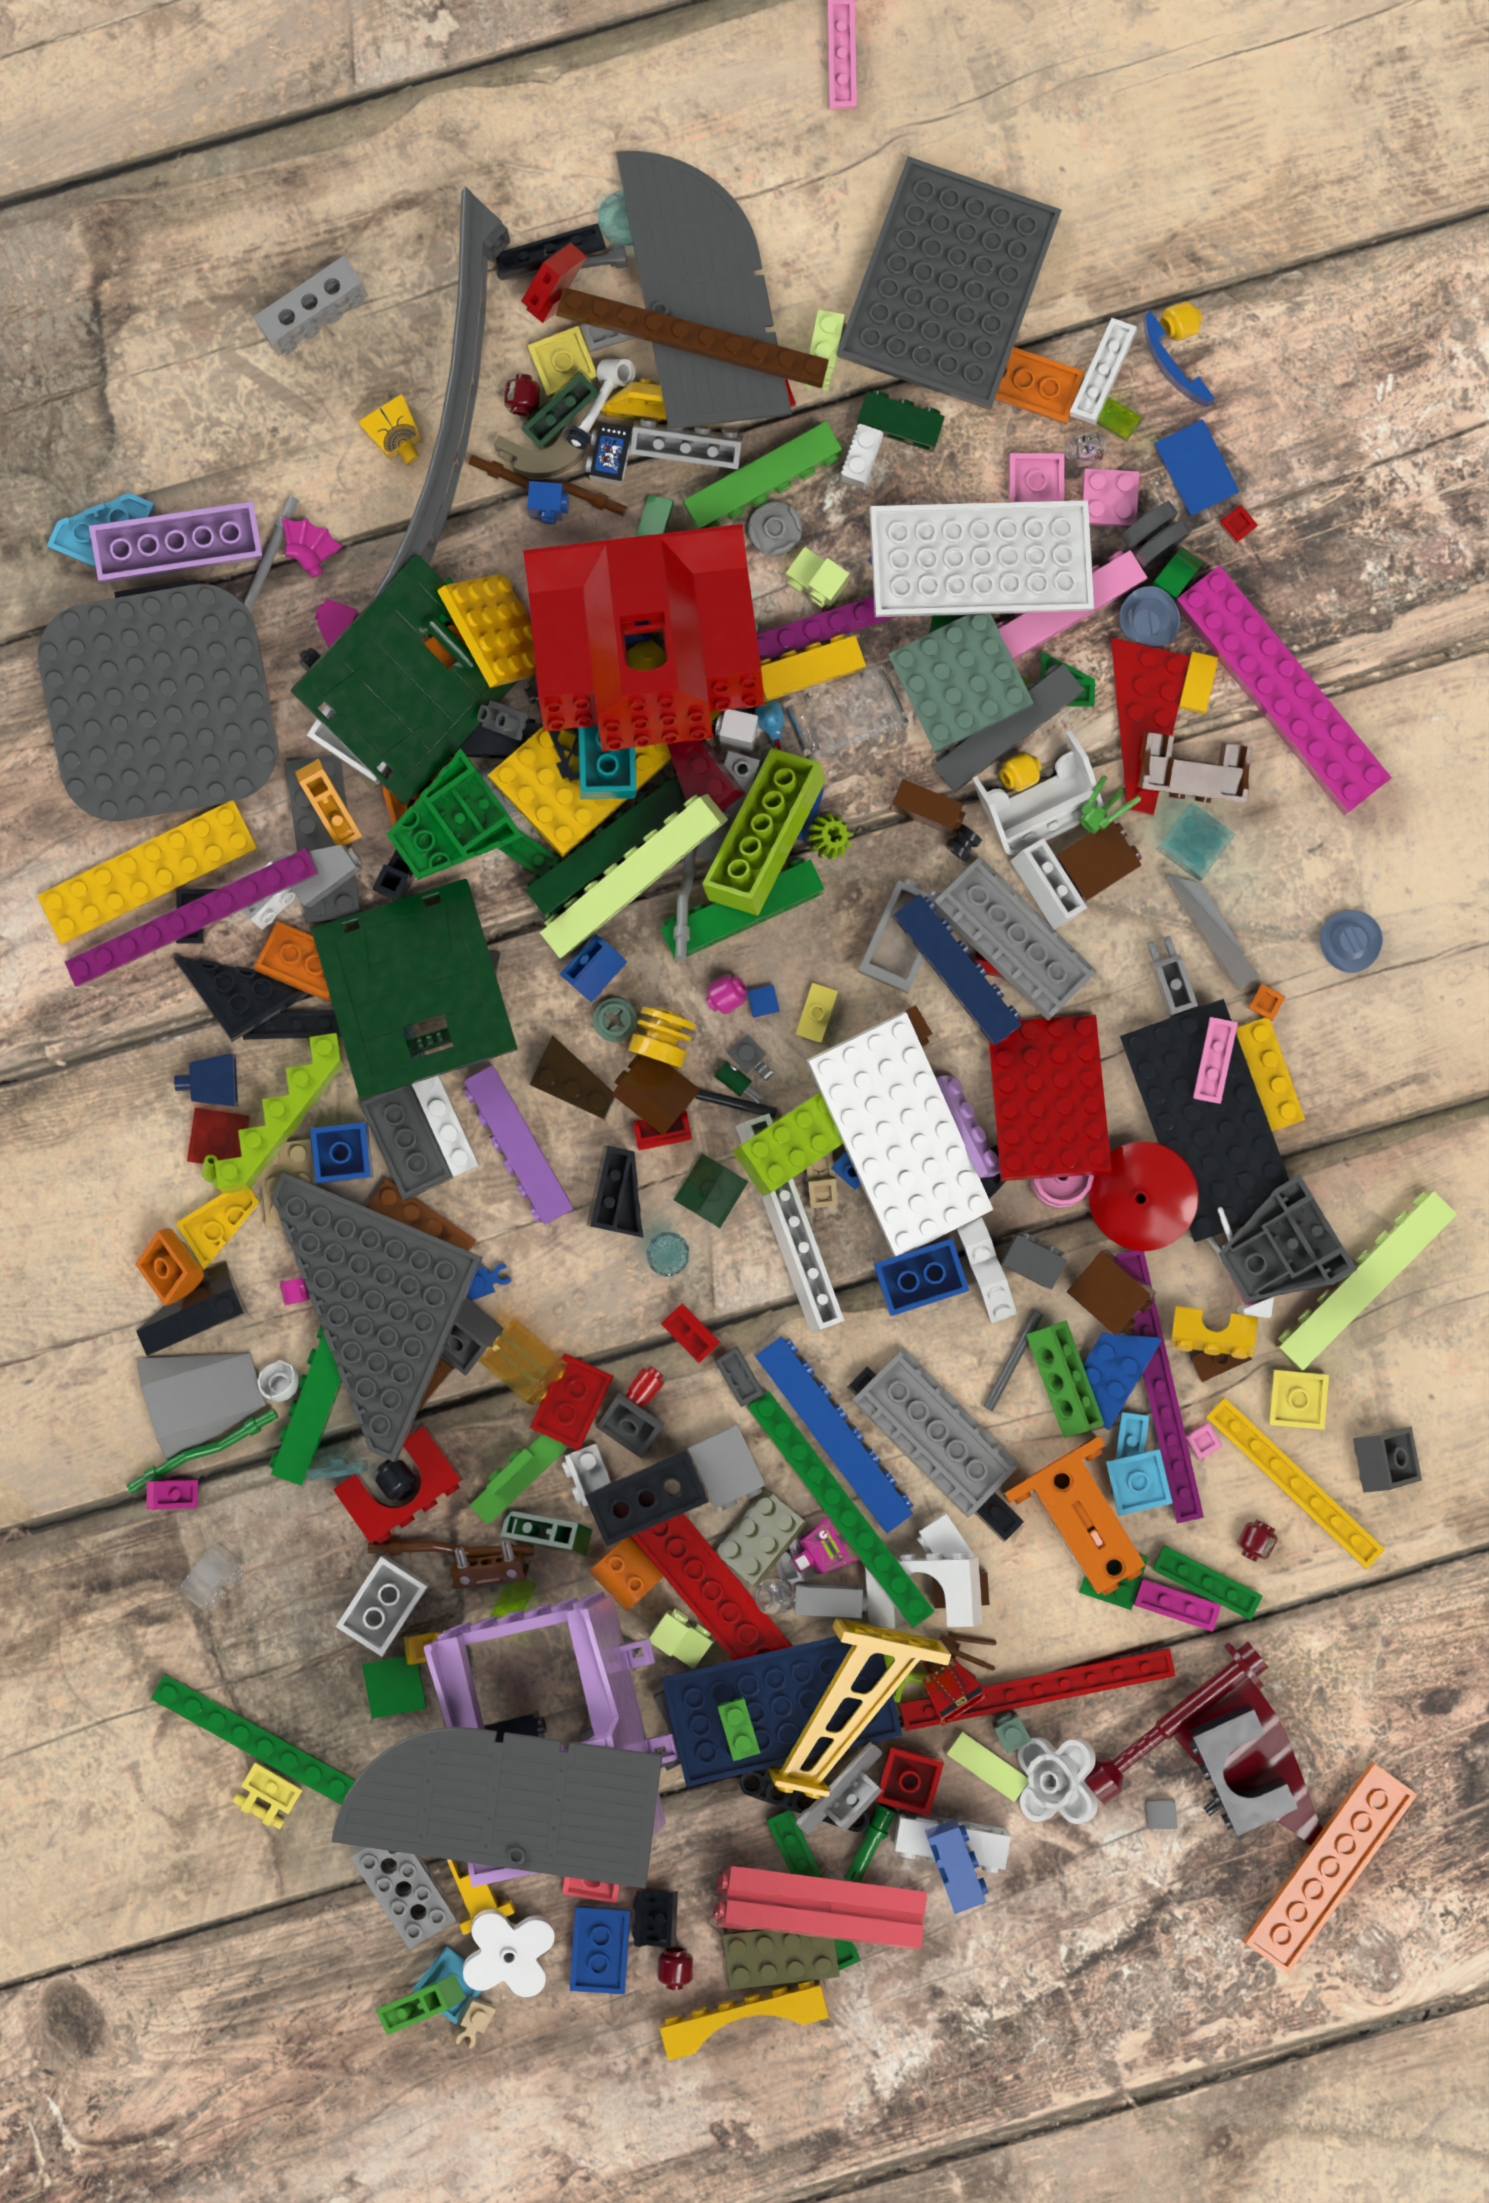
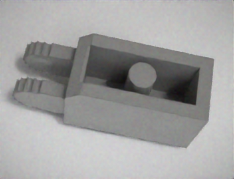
[1147,936,1198,1016]

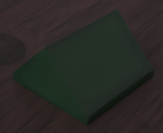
[674,1154,748,1228]

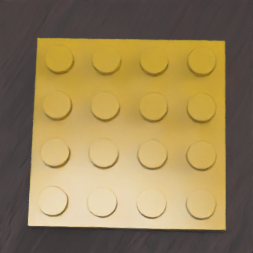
[437,573,536,688]
[1236,1018,1305,1131]

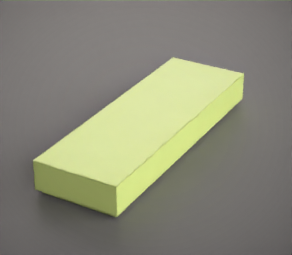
[946,1731,1028,1802]

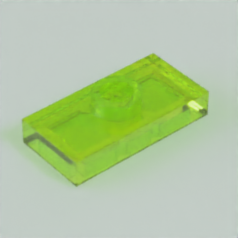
[1096,396,1142,442]
[490,1579,537,1619]

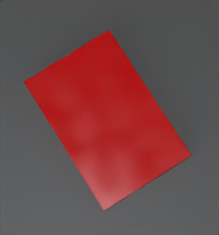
[529,1353,614,1451]

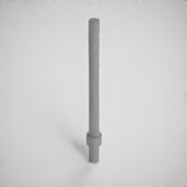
[244,496,299,613]

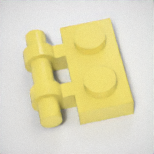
[232,1761,303,1830]

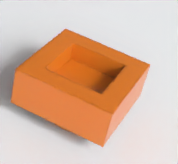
[1248,984,1286,1021]

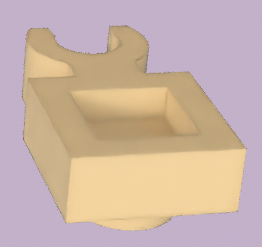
[453,1996,496,2049]

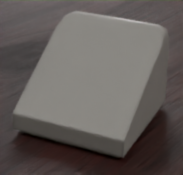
[1146,1798,1178,1829]

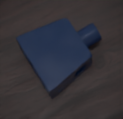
[174,1054,239,1107]

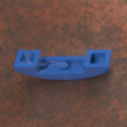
[1143,311,1215,407]

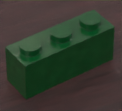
[521,369,600,449]
[856,390,945,453]

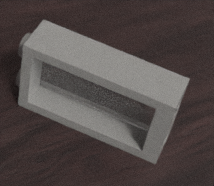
[858,879,942,994]

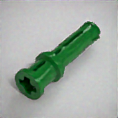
[844,1802,899,1883]

